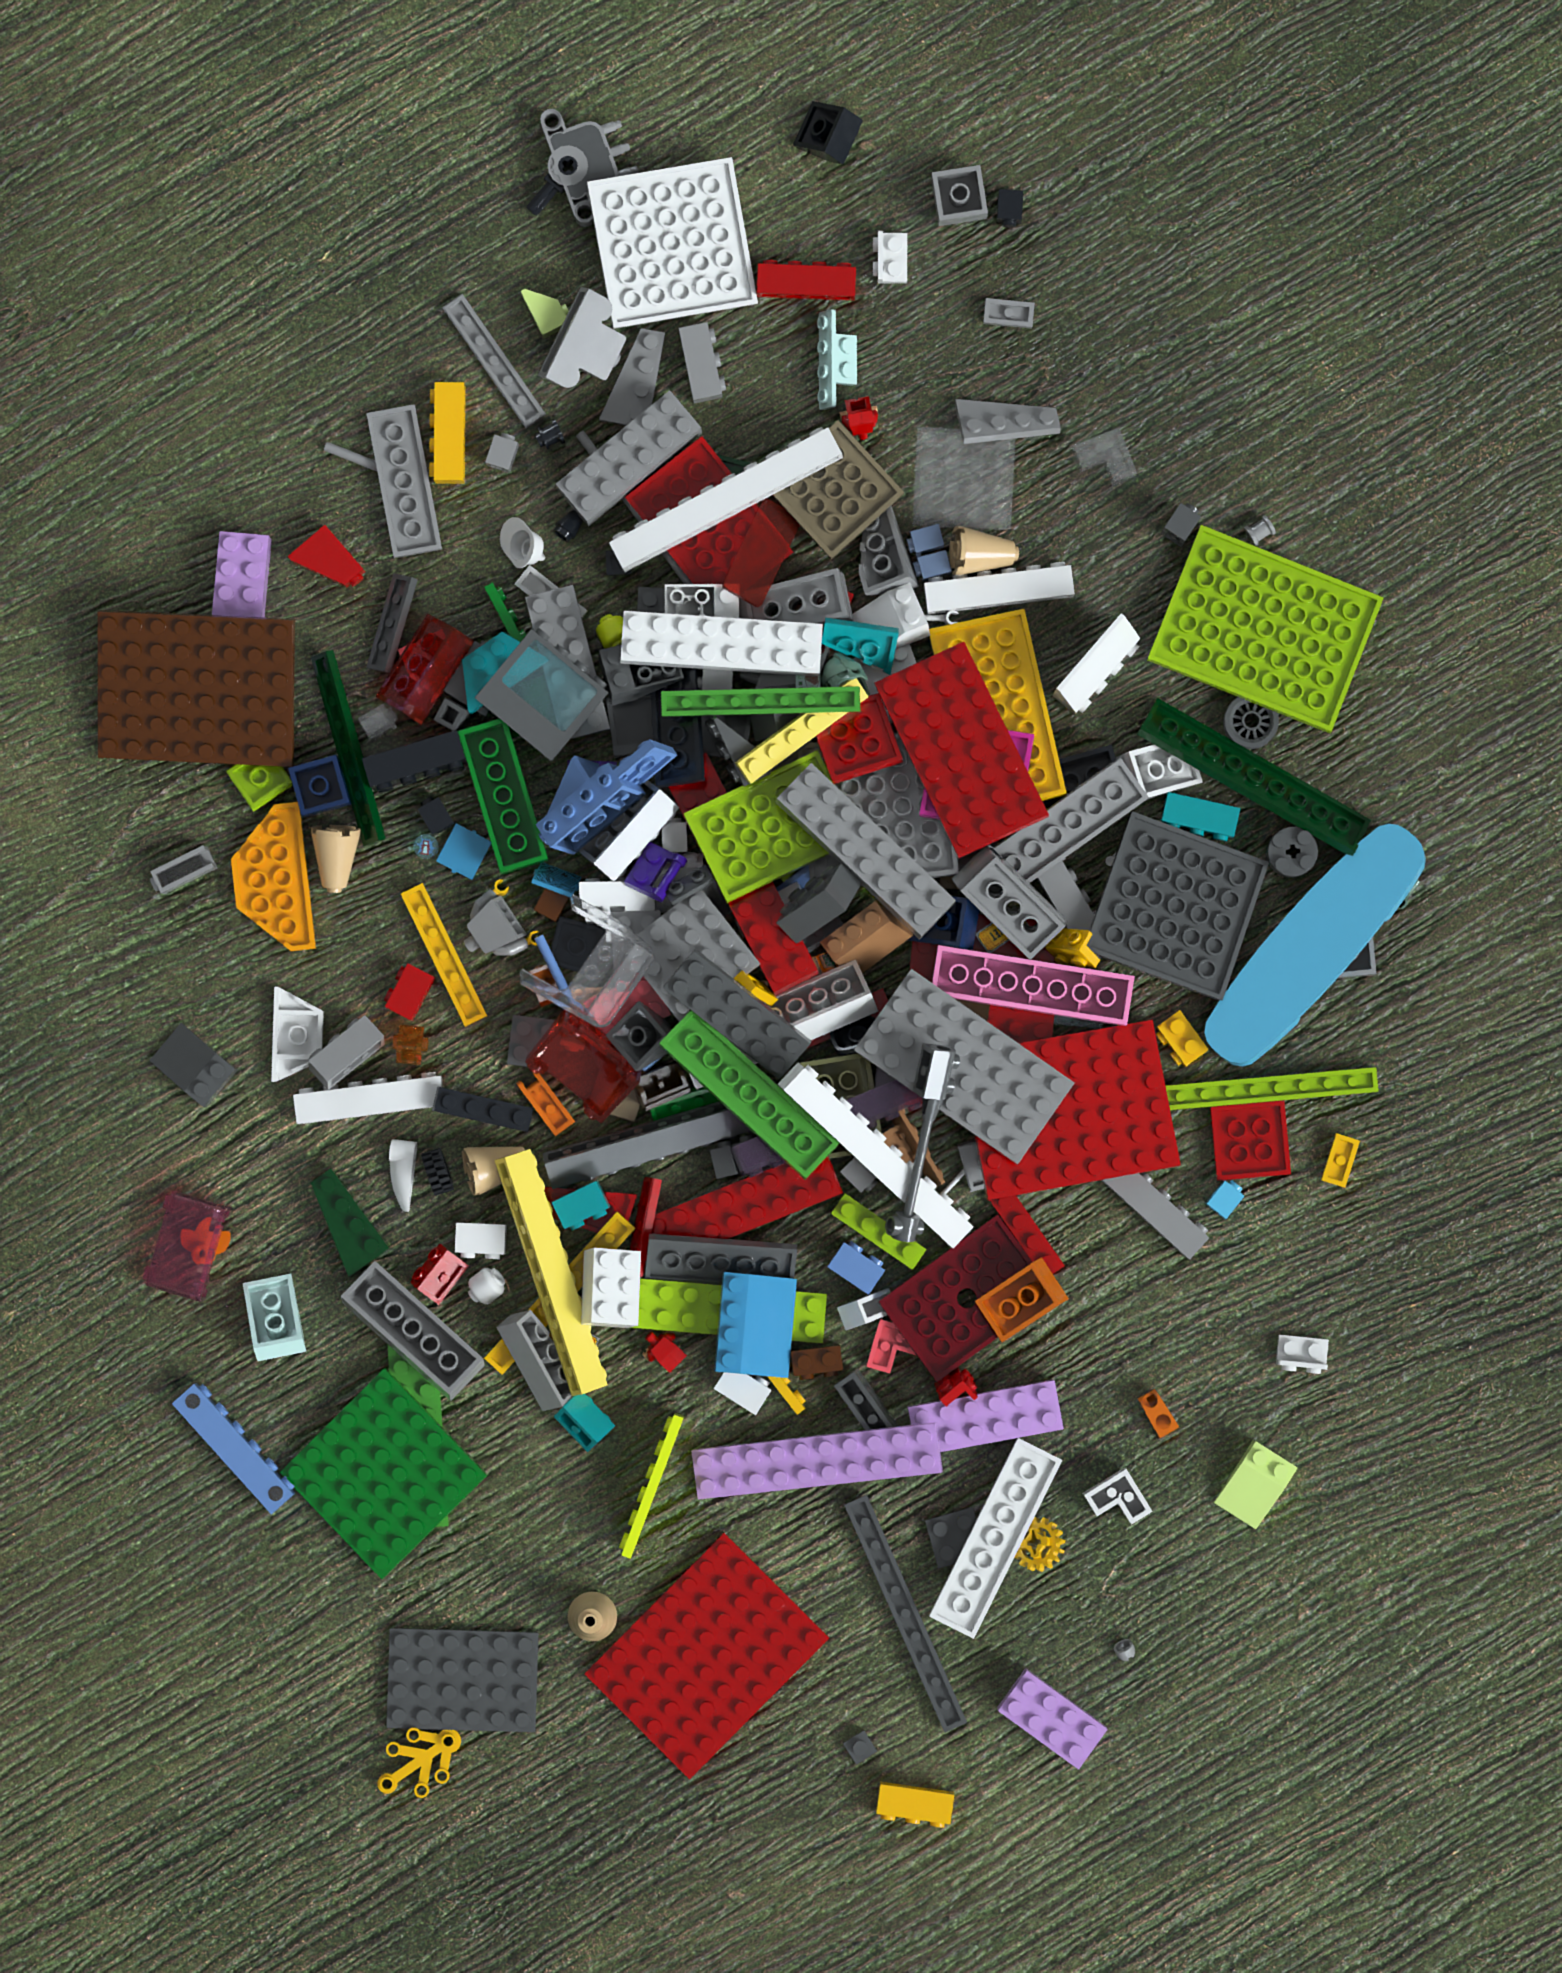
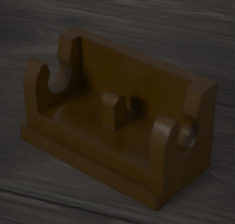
[631,1061,691,1111]

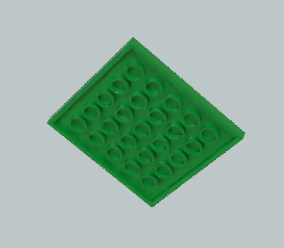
[280,1368,488,1579]

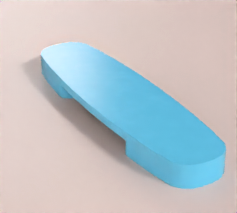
[1204,824,1426,1066]

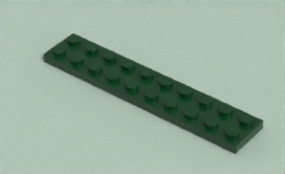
[1137,698,1371,856]

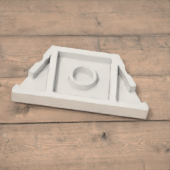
[271,987,324,1082]

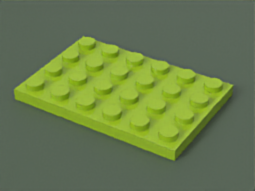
[684,750,835,903]

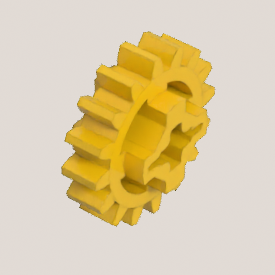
[1014,1517,1065,1572]

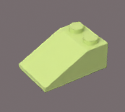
[1214,1440,1297,1529]

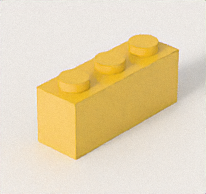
[876,1781,954,1828]

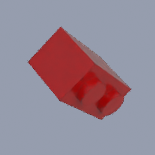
[384,963,435,1021]

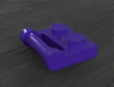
[624,842,687,902]

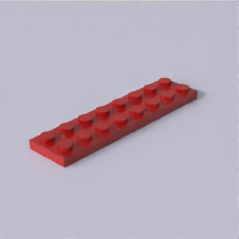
[651,1156,843,1239]

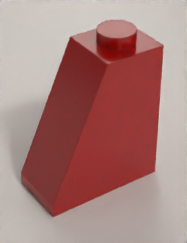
[288,525,365,588]

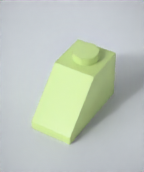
[521,289,569,338]

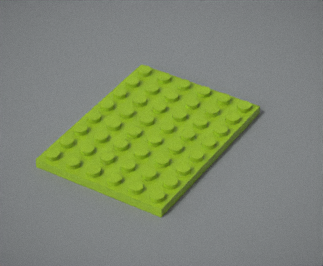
[1147,525,1384,733]

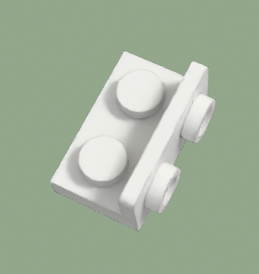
[873,231,907,283]
[1276,1335,1329,1374]

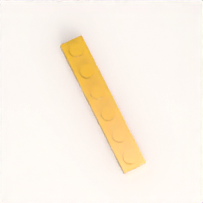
[401,883,487,1027]

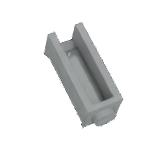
[150,845,218,894]

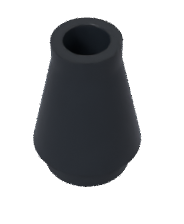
[553,509,583,542]

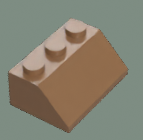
[820,900,913,973]

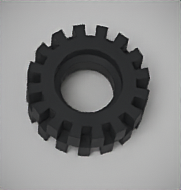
[421,1148,454,1196]

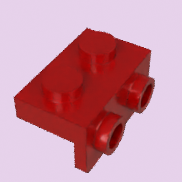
[934,1367,978,1407]

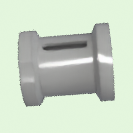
[1244,515,1276,546]

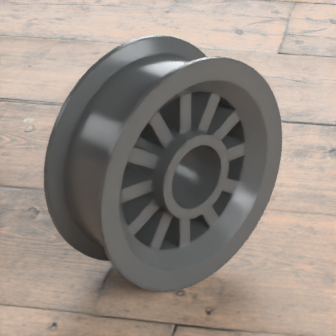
[1223,697,1279,749]

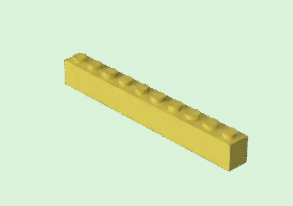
[494,1149,608,1396]

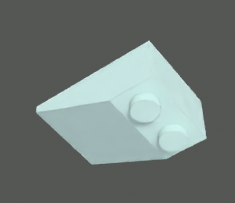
[243,1274,306,1361]

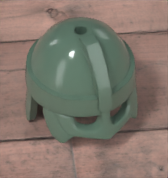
[821,652,870,696]

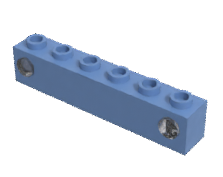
[172,1383,296,1514]

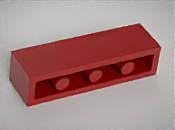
[757,260,856,301]

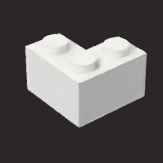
[1082,1467,1153,1525]

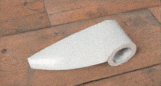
[389,1139,417,1212]

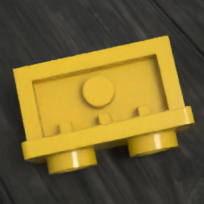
[1045,928,1100,968]

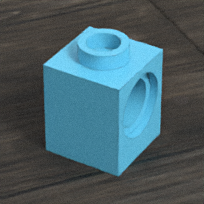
[1205,1180,1244,1219]

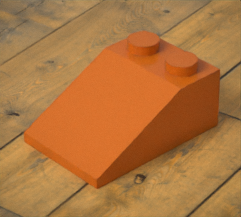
[975,1257,1069,1342]

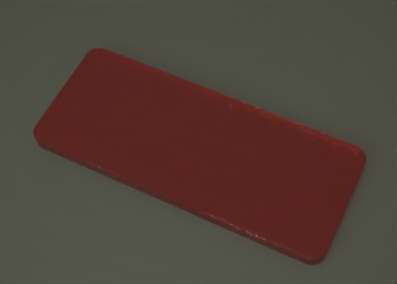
[722,499,800,607]

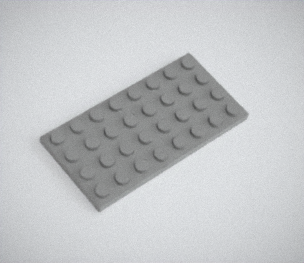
[854,969,1074,1165]

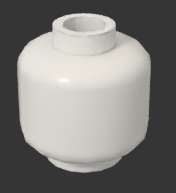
[468,1268,505,1304]

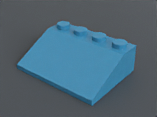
[714,1272,797,1378]

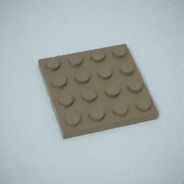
[773,420,904,560]

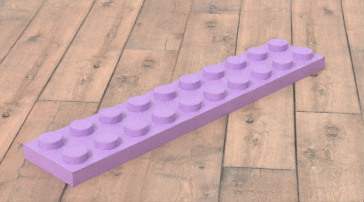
[691,1422,943,1499]

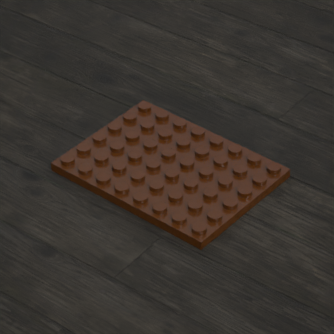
[98,610,295,767]

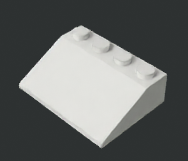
[1053,614,1140,715]

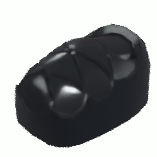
[830,1015,876,1056]

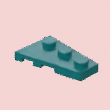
[821,617,899,675]

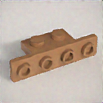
[882,1098,945,1188]

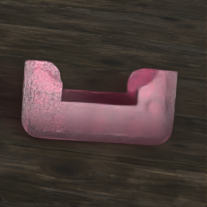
[143,1190,231,1302]

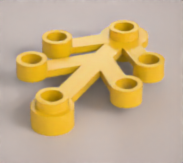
[377,1727,461,1798]

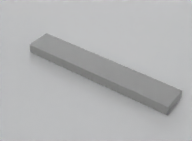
[442,294,546,429]

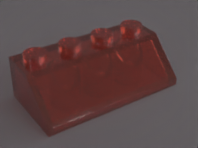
[375,613,474,725]

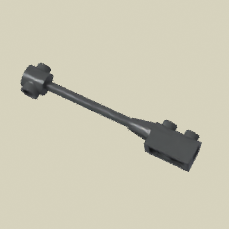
[885,1043,960,1242]

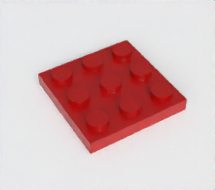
[815,693,903,784]
[1210,1100,1291,1181]

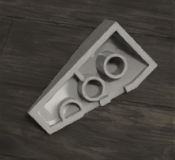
[859,506,919,595]

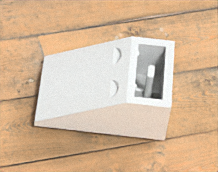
[665,584,739,618]

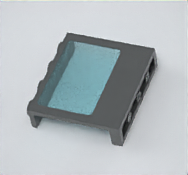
[475,628,608,761]

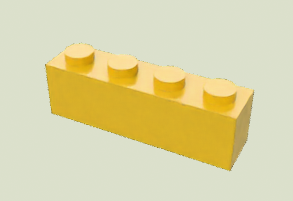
[429,382,466,484]

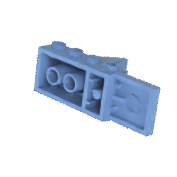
[535,739,677,855]

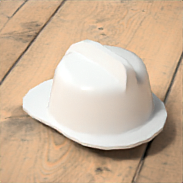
[500,517,545,568]

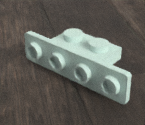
[817,309,857,410]

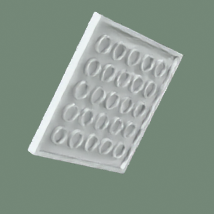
[587,157,758,329]

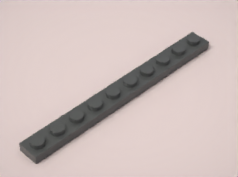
[844,1494,967,1732]

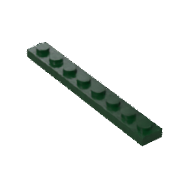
[311,650,386,846]

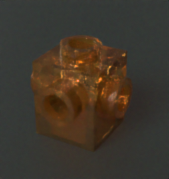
[393,1025,429,1065]

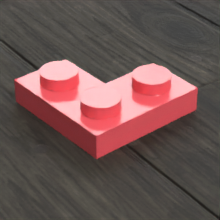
[866,1319,916,1374]

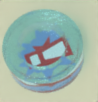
[413,834,439,859]

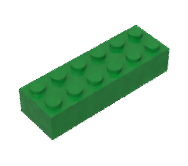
[458,719,549,875]

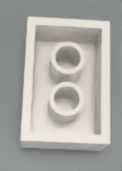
[581,1248,641,1328]

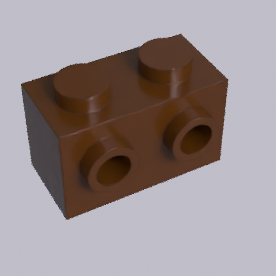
[791,1345,843,1380]

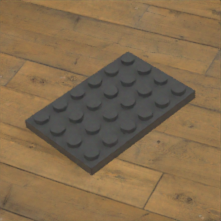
[386,1628,539,1732]

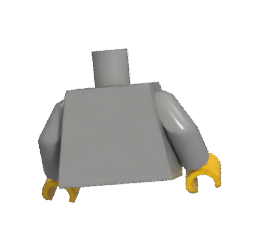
[464,879,539,956]

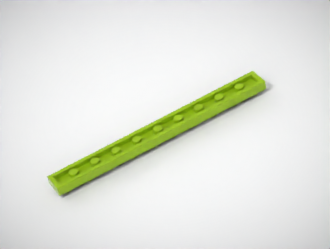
[1166,1067,1379,1110]

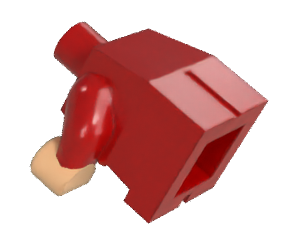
[840,396,878,440]
[642,1331,687,1373]

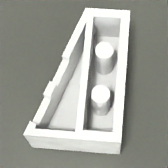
[579,878,656,914]

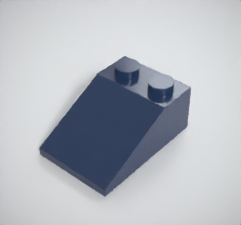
[907,896,979,951]

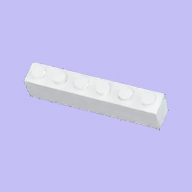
[924,562,1075,615]
[293,1072,444,1124]

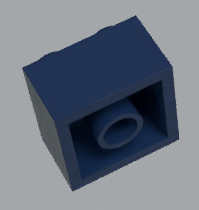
[288,755,351,818]

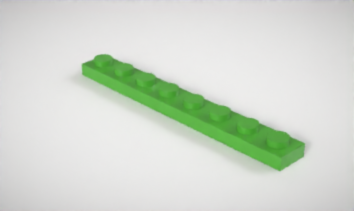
[661,686,861,717]

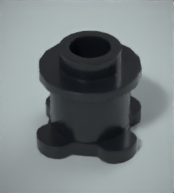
[535,419,565,450]

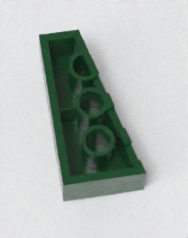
[311,1168,391,1277]

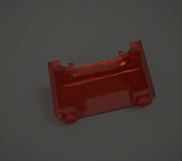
[525,1006,642,1123]

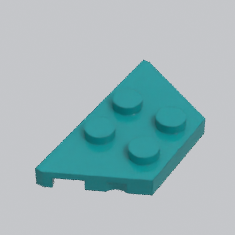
[462,632,549,714]

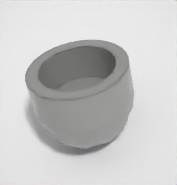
[1114,1639,1135,1661]

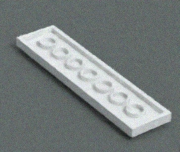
[929,1438,1062,1639]

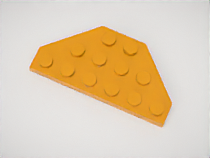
[231,802,316,951]

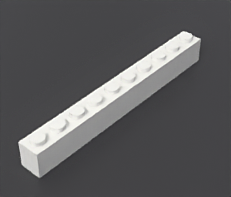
[609,427,843,572]
[778,1062,973,1248]

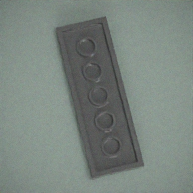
[663,949,811,1080]
[645,1234,798,1285]

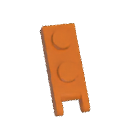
[516,1068,575,1136]

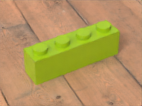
[831,1194,927,1270]

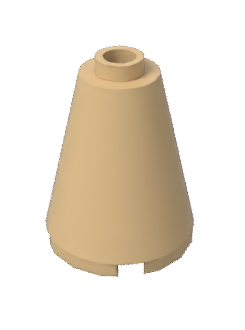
[949,526,1019,575]
[311,825,361,893]
[462,1146,525,1196]
[568,1592,617,1641]

